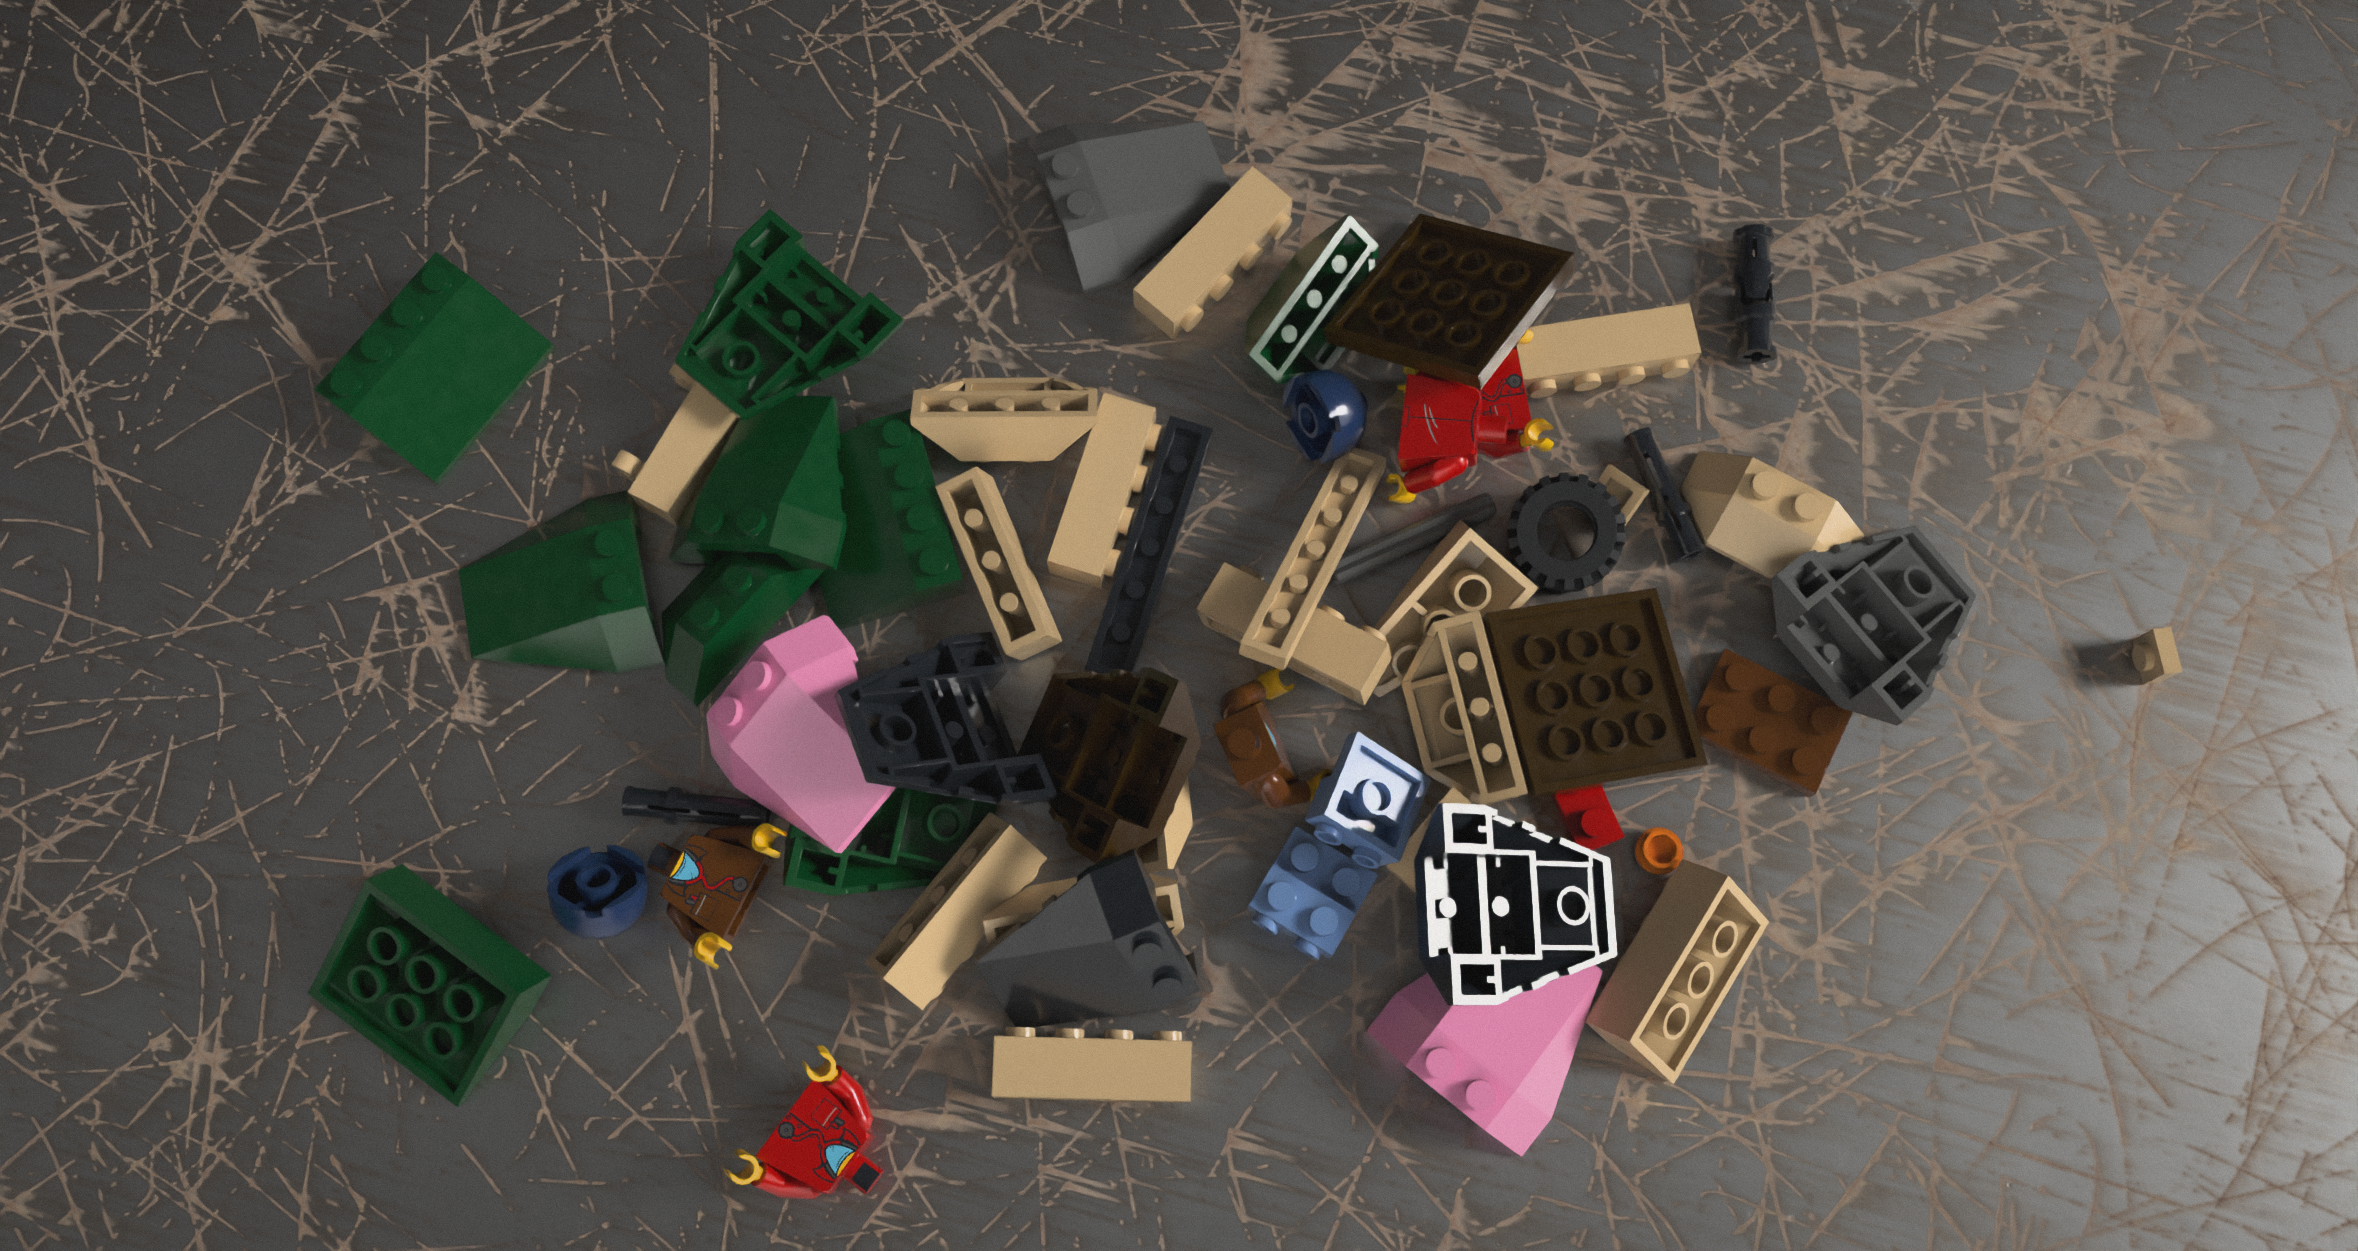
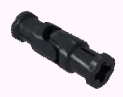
[1733,224,1778,364]

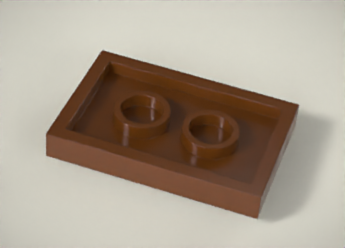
[1693,648,1853,797]

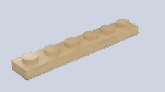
[1239,447,1387,670]

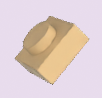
[1596,464,1649,526]
[2132,626,2183,685]

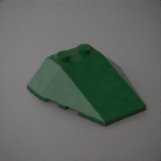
[675,209,904,422]
[669,395,847,570]
[458,490,664,674]
[783,787,997,896]

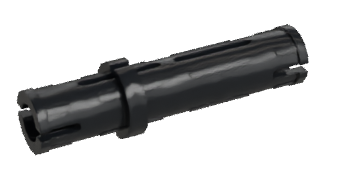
[1623,427,1706,562]
[622,786,771,827]

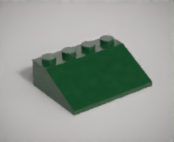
[314,252,555,485]
[818,409,967,630]
[307,864,552,1107]

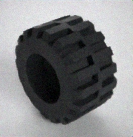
[1507,472,1626,593]

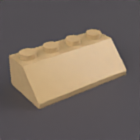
[1585,859,1769,1084]

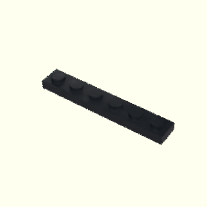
[1084,416,1213,674]

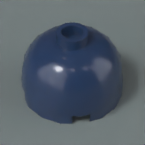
[1283,369,1368,464]
[546,845,648,940]

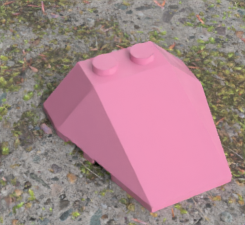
[706,615,896,853]
[1366,965,1603,1157]

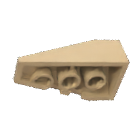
[1373,520,1538,698]

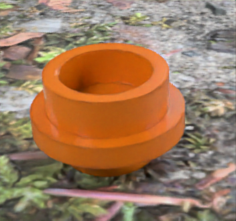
[1634,827,1683,875]

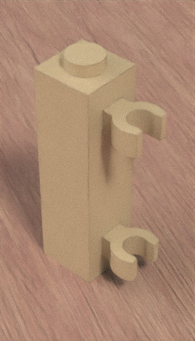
[611,363,739,526]

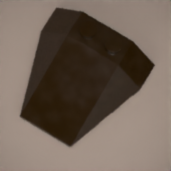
[1018,667,1202,864]

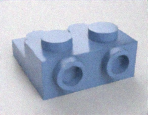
[1305,731,1431,869]
[1247,826,1378,960]

